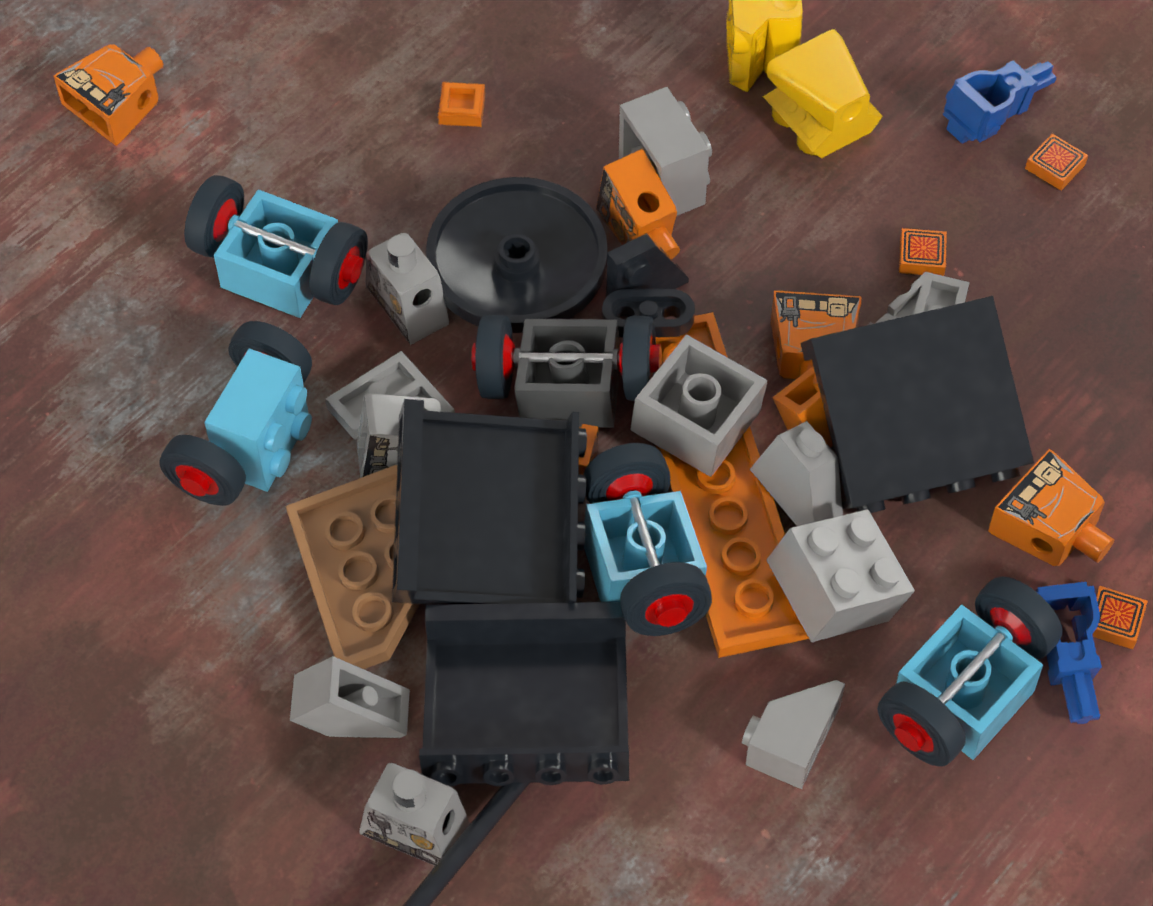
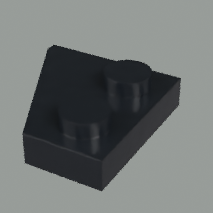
[606,233,689,297]

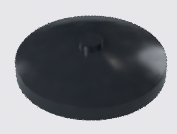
[426,177,607,333]

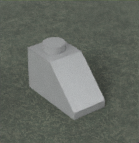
[750,421,843,526]
[290,656,410,738]
[742,680,845,789]

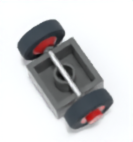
[472,315,662,428]

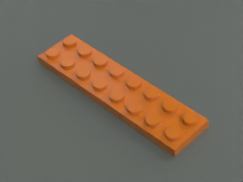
[655,312,809,658]

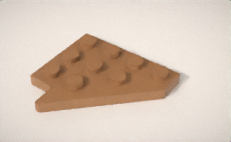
[285,465,420,669]

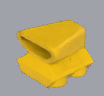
[726,0,803,92]
[763,29,883,158]

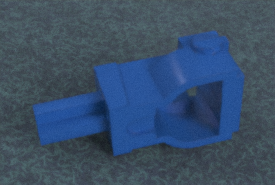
[943,60,1057,143]
[1036,582,1102,724]

